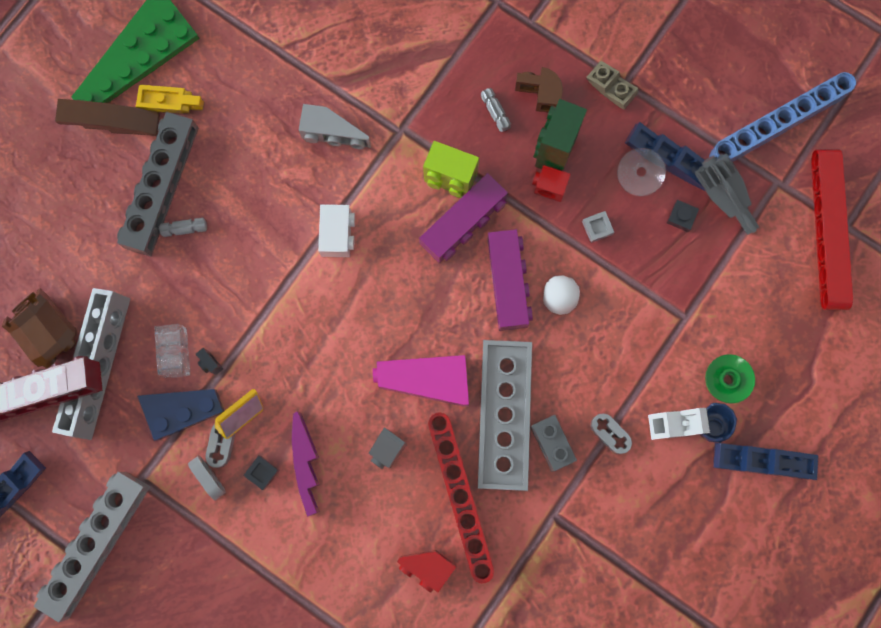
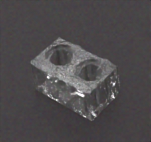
[154,324,190,378]

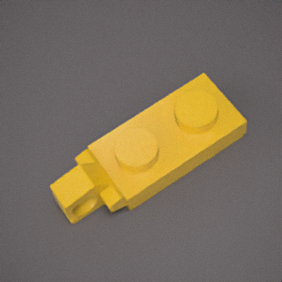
[136,85,204,114]

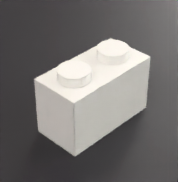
[318,205,355,257]

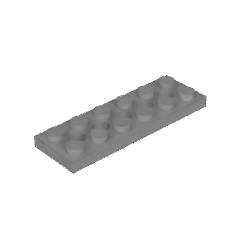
[478,340,532,491]

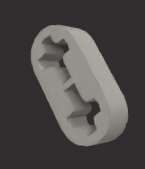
[590,414,632,454]
[206,424,235,468]
[188,455,226,501]

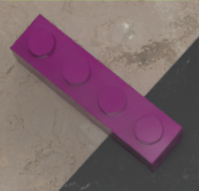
[419,173,508,263]
[487,229,533,331]

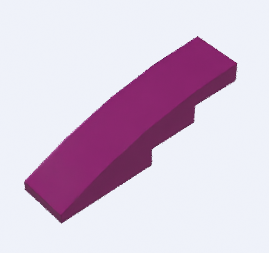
[292,411,320,517]

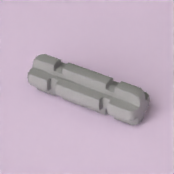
[481,88,511,132]
[159,218,207,237]

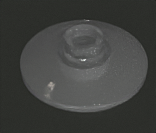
[617,148,666,196]

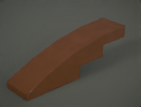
[55,99,160,136]

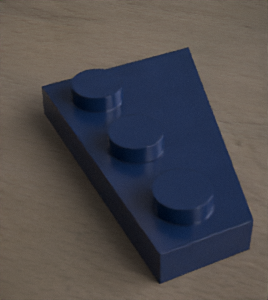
[137,389,224,441]

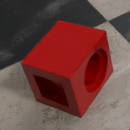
[532,165,571,202]

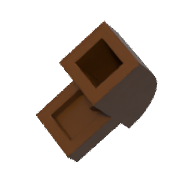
[515,67,563,113]

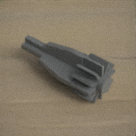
[695,153,759,235]

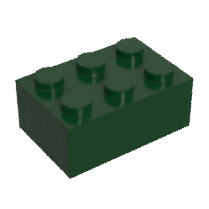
[533,99,587,171]

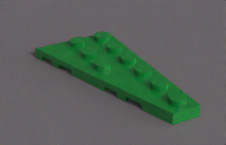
[71,0,200,103]

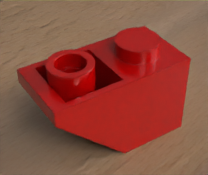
[397,550,456,593]

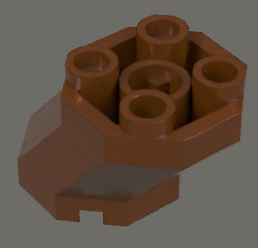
[2,288,76,369]

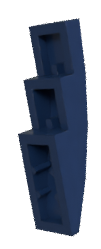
[625,122,705,191]
[713,443,818,480]
[0,451,46,517]

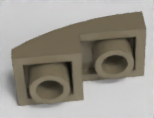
[587,61,638,110]

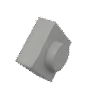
[582,211,614,243]

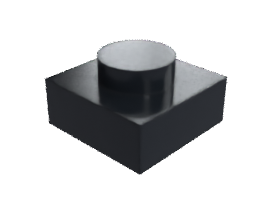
[667,200,699,232]
[196,348,224,375]
[243,455,280,490]

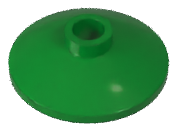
[705,354,755,404]

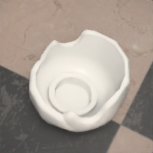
[543,275,580,315]

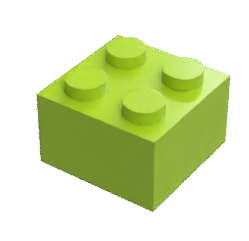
[423,141,479,198]

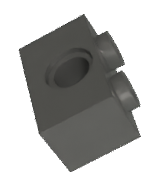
[530,415,577,472]

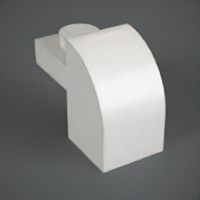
[648,408,710,440]

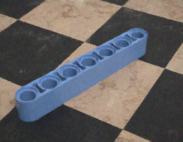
[709,72,856,162]

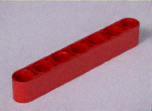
[811,149,853,310]
[428,412,494,584]

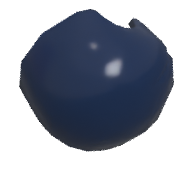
[700,403,737,443]

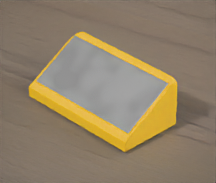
[215,389,263,439]

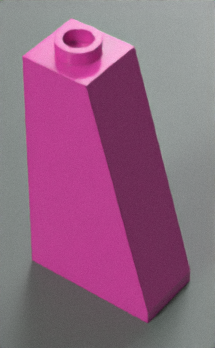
[373,355,469,407]

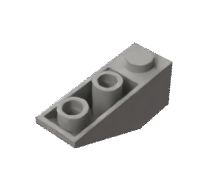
[299,104,371,149]

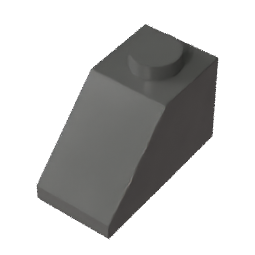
[369,427,407,469]

